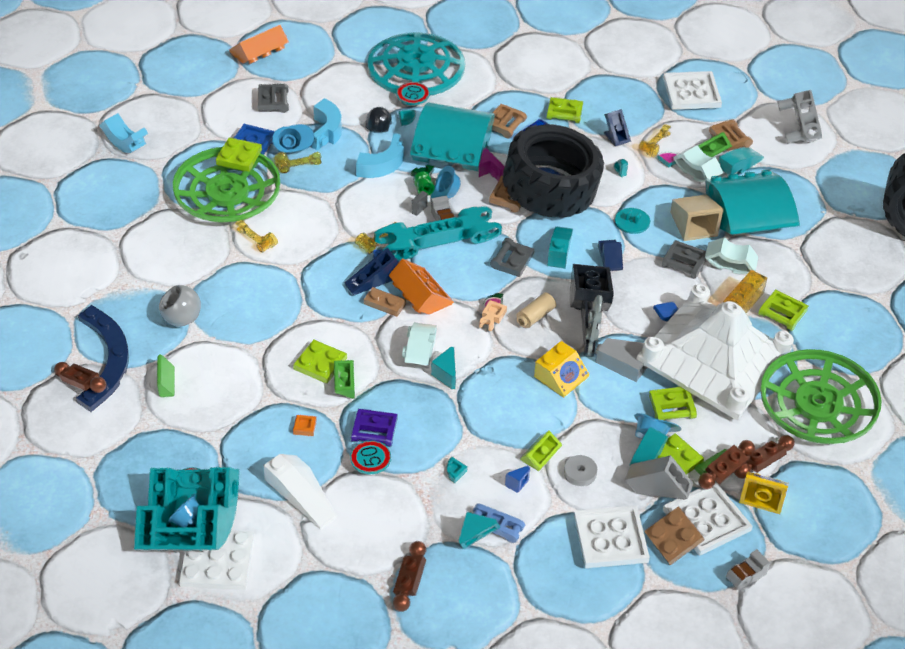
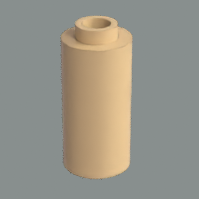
[517,292,556,328]

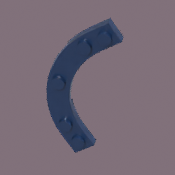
[76,305,129,412]

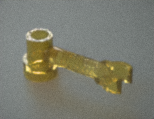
[639,124,671,157]
[274,152,322,173]
[235,220,278,253]
[355,222,397,254]

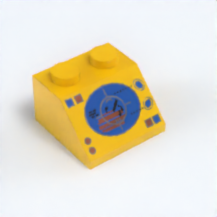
[534,341,589,398]
[739,472,789,514]

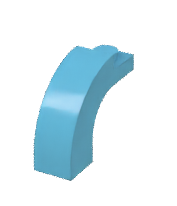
[312,98,342,151]
[99,113,148,153]
[356,133,404,178]

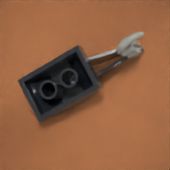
[569,264,614,357]

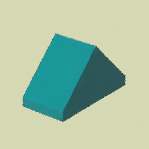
[431,347,456,389]
[458,512,501,549]

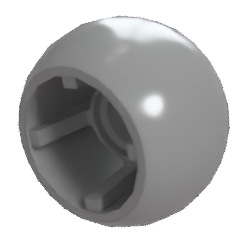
[159,285,201,327]

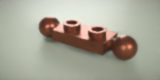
[54,362,106,393]
[734,435,795,479]
[698,440,755,489]
[393,541,426,612]

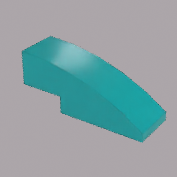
[719,147,764,174]

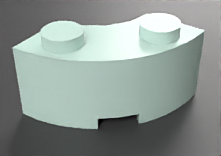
[673,145,723,182]
[705,237,758,274]
[402,322,437,365]

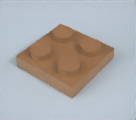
[644,506,705,565]

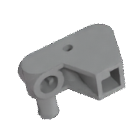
[777,90,822,144]

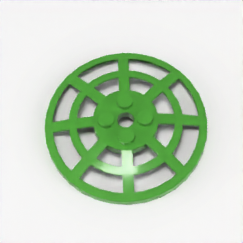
[173,147,281,222]
[760,349,882,444]

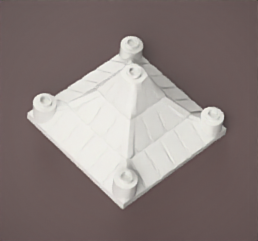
[636,284,794,420]

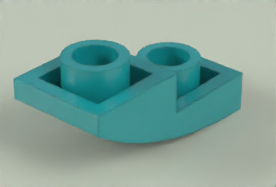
[629,427,668,466]

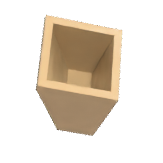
[670,195,723,241]

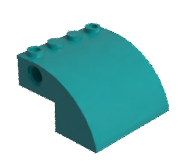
[410,102,495,172]
[705,170,800,235]
[134,467,240,550]

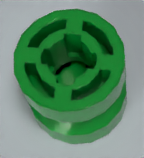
[413,172,435,195]

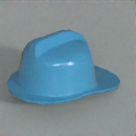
[273,124,314,153]
[431,166,461,198]
[634,413,682,439]
[168,493,199,528]

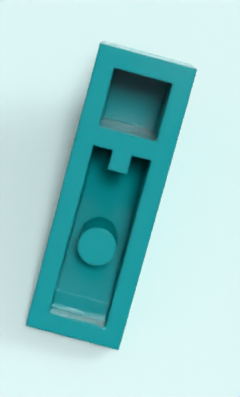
[547,226,573,269]

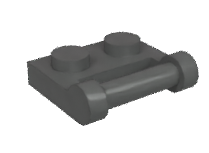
[258,84,289,113]
[490,238,534,277]
[662,240,707,278]

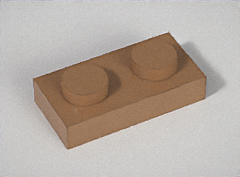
[364,287,406,317]

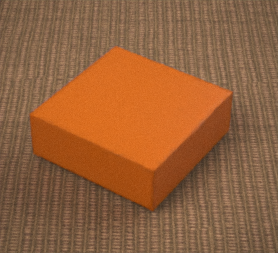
[293,414,317,436]

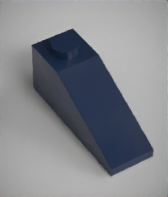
[344,247,399,295]

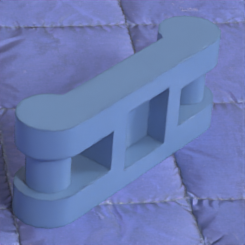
[473,503,525,543]

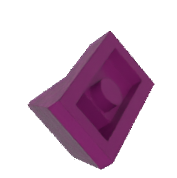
[478,148,505,181]

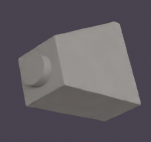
[595,338,648,382]
[625,455,693,500]

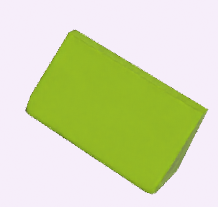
[520,430,562,471]

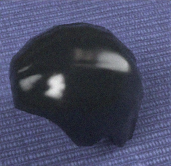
[366,107,392,132]

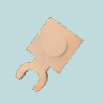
[479,300,507,331]

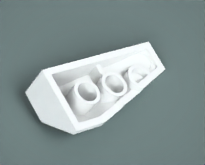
[264,454,336,530]

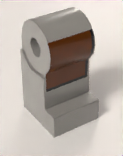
[431,196,454,221]
[726,549,770,590]

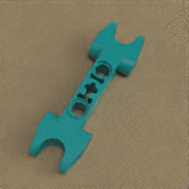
[374,206,502,260]

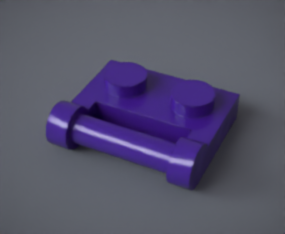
[351,408,398,447]

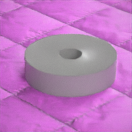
[564,455,598,486]

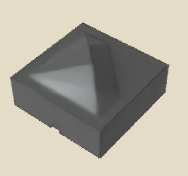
[411,191,428,216]

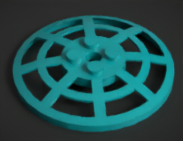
[368,32,465,96]

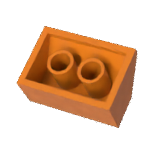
[229,25,289,64]
[389,259,454,315]

